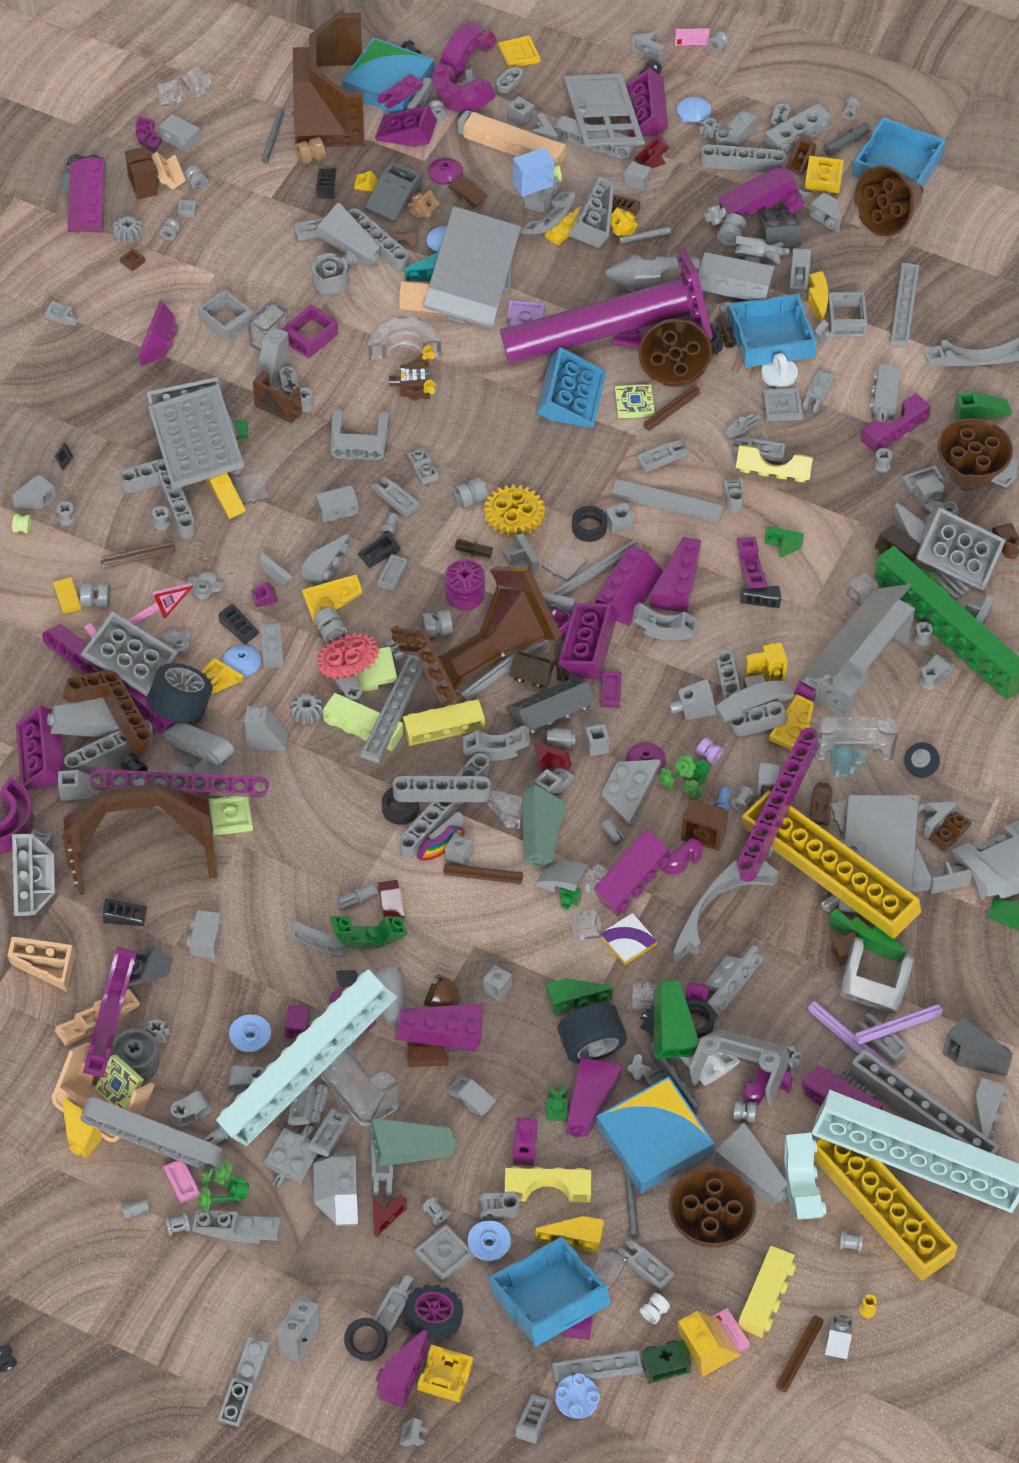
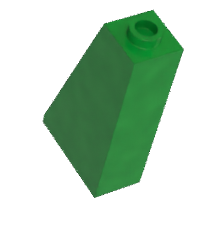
[653,979,699,1059]

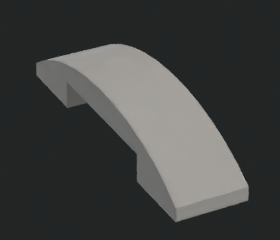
[520,191,575,234]
[716,681,794,722]

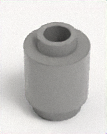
[547,728,576,749]

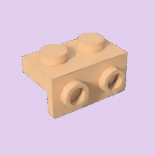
[152,152,186,190]

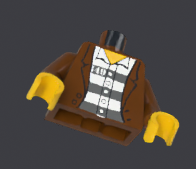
[389,345,436,401]

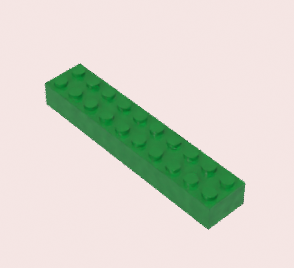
[874,546,1019,700]

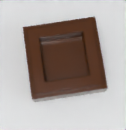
[120,249,145,271]

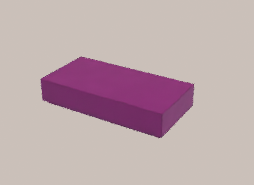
[600,671,622,708]

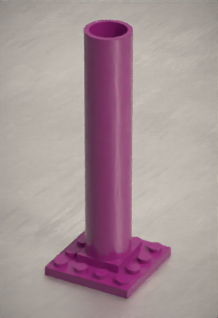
[500,248,713,365]

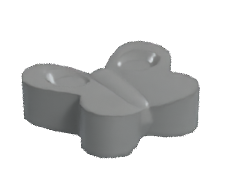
[625,1054,652,1080]

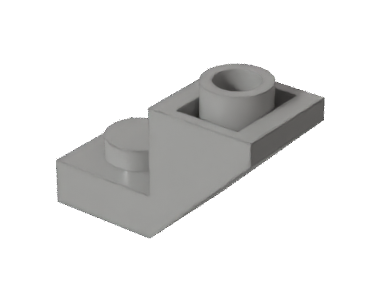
[446,1075,496,1116]

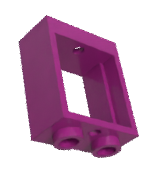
[282,305,338,359]

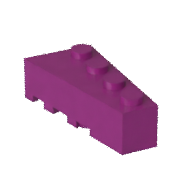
[394,1003,483,1051]
[801,1065,883,1110]

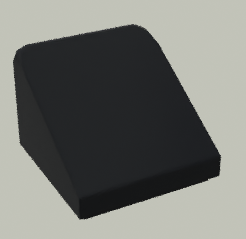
[336,970,358,988]

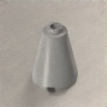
[376,967,407,1027]

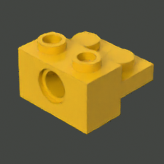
[744,642,788,682]

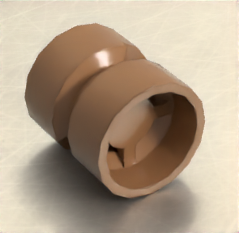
[295,137,326,165]

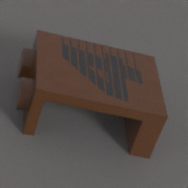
[253,370,302,424]

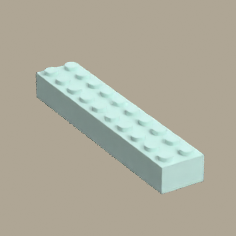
[216,969,398,1146]
[811,1090,1019,1213]

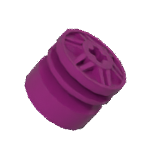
[445,559,485,611]

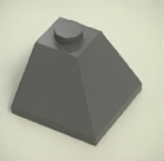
[127,946,173,987]

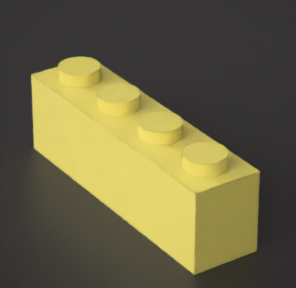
[403,699,485,746]
[739,1246,797,1338]

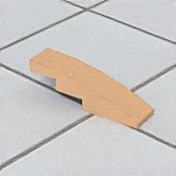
[55,989,140,1046]

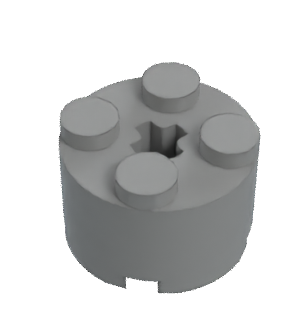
[312,253,348,296]

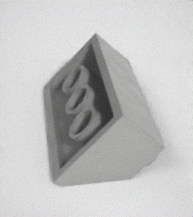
[698,252,775,300]

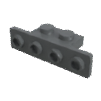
[643,1043,699,1116]

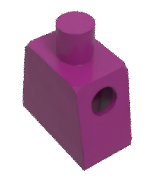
[513,1117,538,1166]

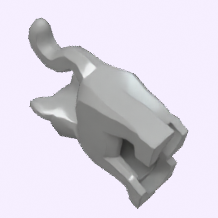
[735,236,790,264]

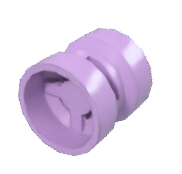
[696,737,724,764]

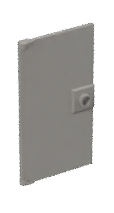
[839,795,920,913]

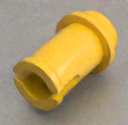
[859,1294,877,1318]

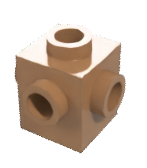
[407,190,440,219]

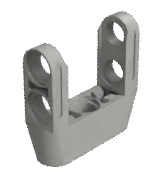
[330,408,389,460]
[840,937,914,1013]

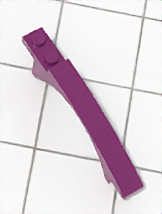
[83,947,136,1078]

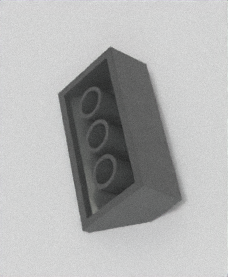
[506,677,596,734]

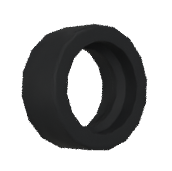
[571,505,608,542]
[382,787,419,825]
[686,1000,715,1039]
[344,1318,388,1361]

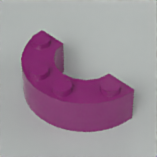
[439,22,497,78]
[432,63,496,112]
[0,777,34,853]

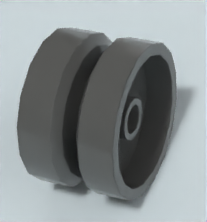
[111,1028,160,1082]

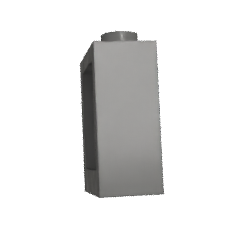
[198,290,255,343]
[827,292,868,337]
[277,1295,321,1364]

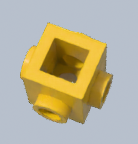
[610,207,639,237]

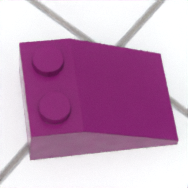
[375,105,437,147]
[376,1330,428,1408]

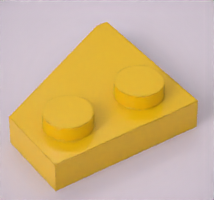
[201,658,244,695]

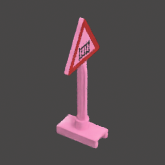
[84,583,193,639]

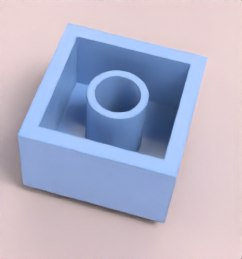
[512,147,555,197]

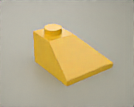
[62,1098,102,1158]

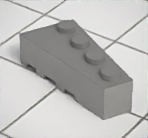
[568,177,614,248]

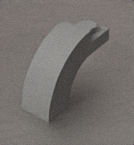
[632,603,698,641]
[463,725,530,761]

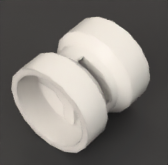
[640,1293,670,1324]

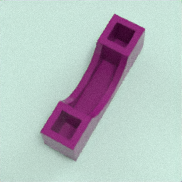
[861,393,931,454]

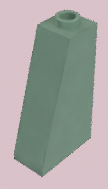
[523,784,566,869]
[369,1118,457,1167]

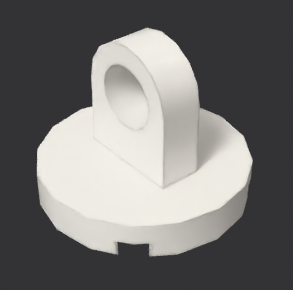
[761,353,798,389]

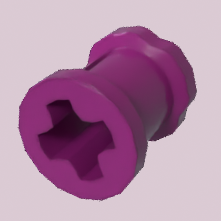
[794,681,816,702]

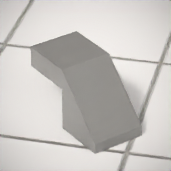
[534,768,574,794]

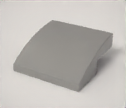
[535,861,588,892]

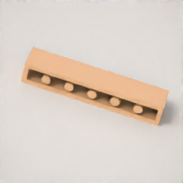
[463,112,566,166]

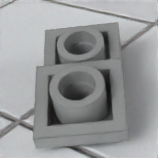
[407,448,439,485]

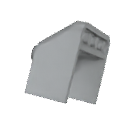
[689,1029,790,1106]

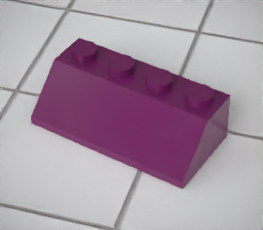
[626,68,668,137]
[67,158,106,233]
[595,545,663,626]
[558,603,617,679]
[16,705,64,790]
[593,829,671,916]

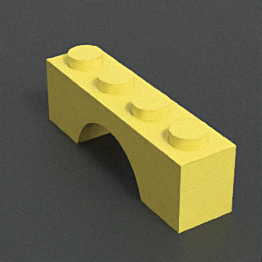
[736,444,814,482]
[505,1166,591,1203]

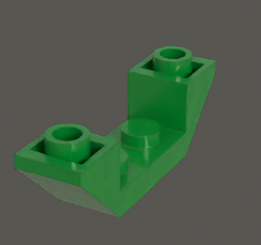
[330,916,408,948]

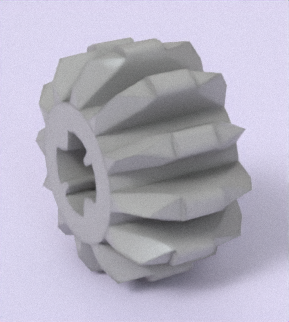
[113,215,143,244]
[290,692,323,725]

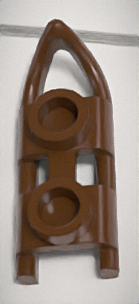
[810,782,832,826]

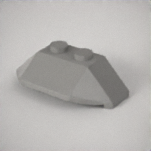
[146,377,222,406]
[12,834,55,916]
[313,1147,358,1226]

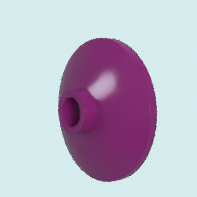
[428,158,463,185]
[626,743,666,774]

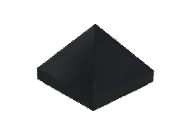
[55,443,74,470]

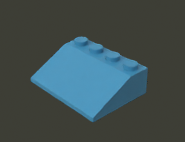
[536,347,606,428]

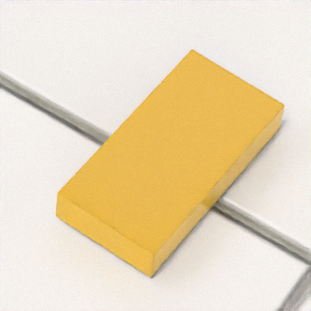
[53,577,82,615]

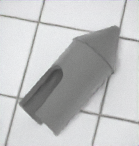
[606,254,699,293]

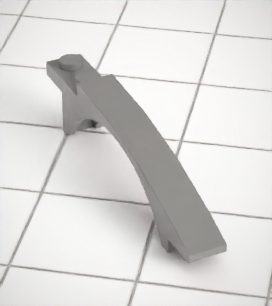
[923,337,1019,366]
[673,844,778,965]

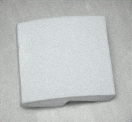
[680,1035,740,1086]

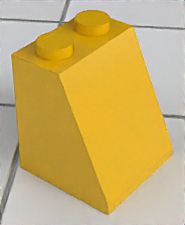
[678,1311,741,1377]

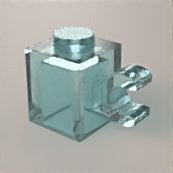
[829,745,867,777]

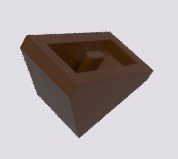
[786,136,816,175]

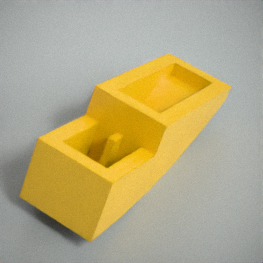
[807,271,828,324]

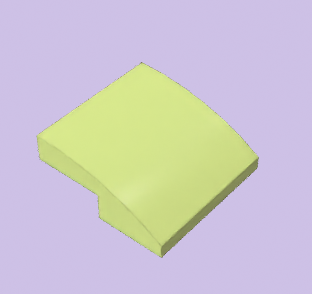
[356,647,397,692]

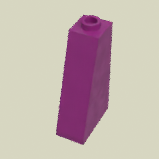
[566,1058,622,1137]

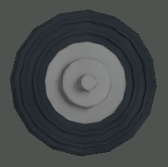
[904,742,940,778]

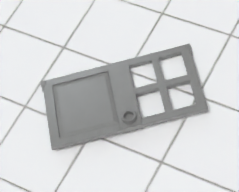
[563,73,645,146]

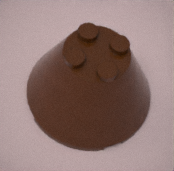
[854,165,924,236]
[639,318,712,387]
[937,418,1013,492]
[669,1166,756,1248]

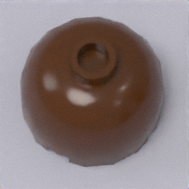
[424,974,460,1007]

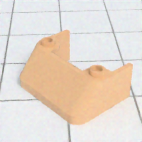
[52,1042,155,1142]

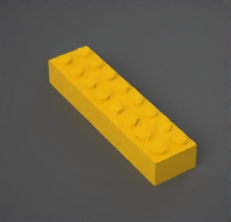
[814,1138,958,1281]

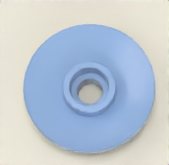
[223,645,262,677]
[229,1014,271,1052]
[468,1221,511,1261]

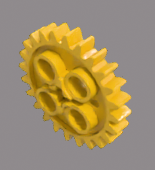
[484,484,545,537]

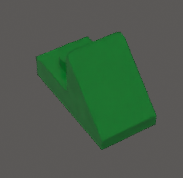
[764,526,804,558]

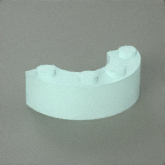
[784,1133,826,1220]

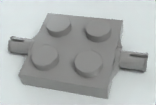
[264,1125,319,1188]

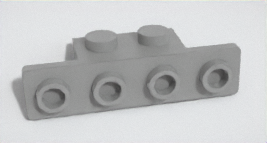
[704,945,763,1017]

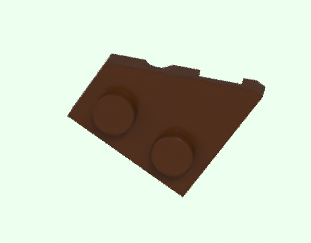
[407,1041,448,1067]

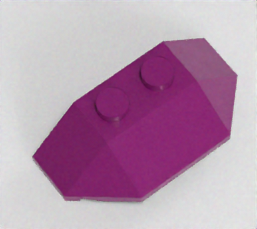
[139,300,178,366]

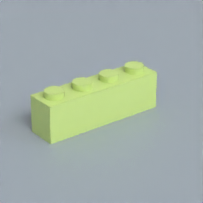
[323,693,403,751]

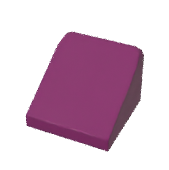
[251,582,278,607]

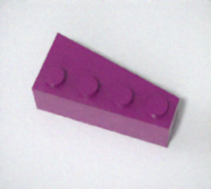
[650,537,702,613]

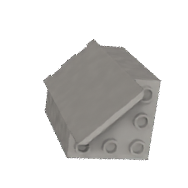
[800,584,915,719]

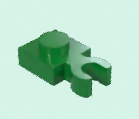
[546,1085,568,1121]

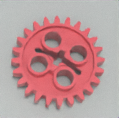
[316,632,379,680]

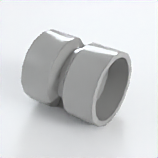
[717,213,747,247]
[453,477,487,509]
[80,582,110,608]
[314,607,347,644]
[422,610,453,638]

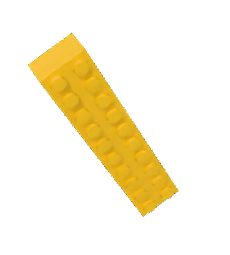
[742,790,921,939]

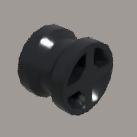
[0,1345,17,1372]

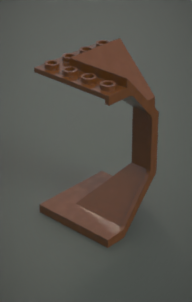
[293,9,365,147]
[390,566,562,704]
[62,783,217,895]

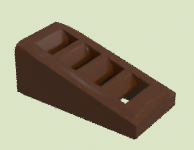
[611,195,640,216]

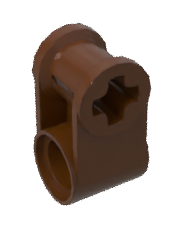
[992,523,1019,559]

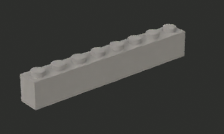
[849,1049,1001,1156]

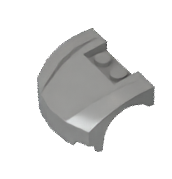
[952,820,1019,900]

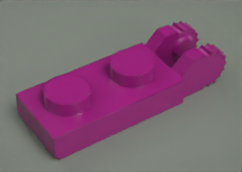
[377,74,423,109]

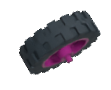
[404,1284,463,1341]

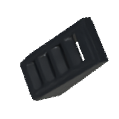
[316,168,336,199]
[358,531,401,568]
[740,586,781,608]
[219,604,259,644]
[103,899,147,926]

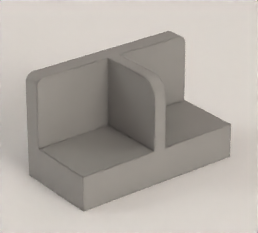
[503,533,539,574]
[965,595,995,625]
[929,861,972,894]

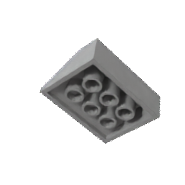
[916,507,1006,592]
[81,611,178,696]

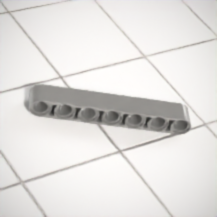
[399,753,489,859]
[80,1097,224,1173]

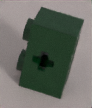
[641,1340,692,1384]

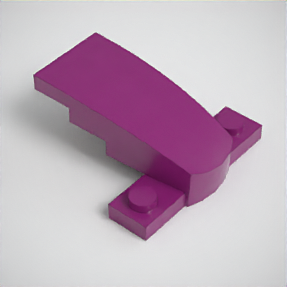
[718,165,806,215]

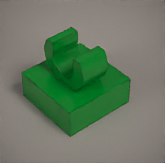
[559,887,582,910]

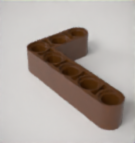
[63,670,152,754]

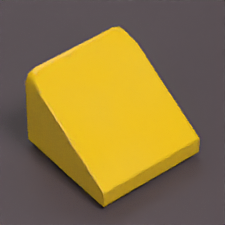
[354,171,378,191]

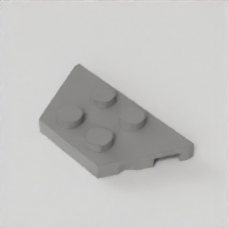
[601,759,661,826]

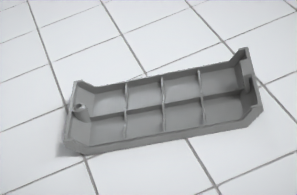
[423,206,521,328]

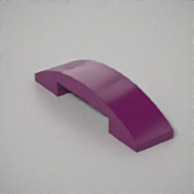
[737,537,767,589]

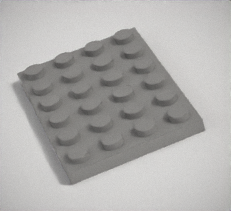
[148,384,245,490]

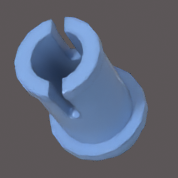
[714,787,732,810]

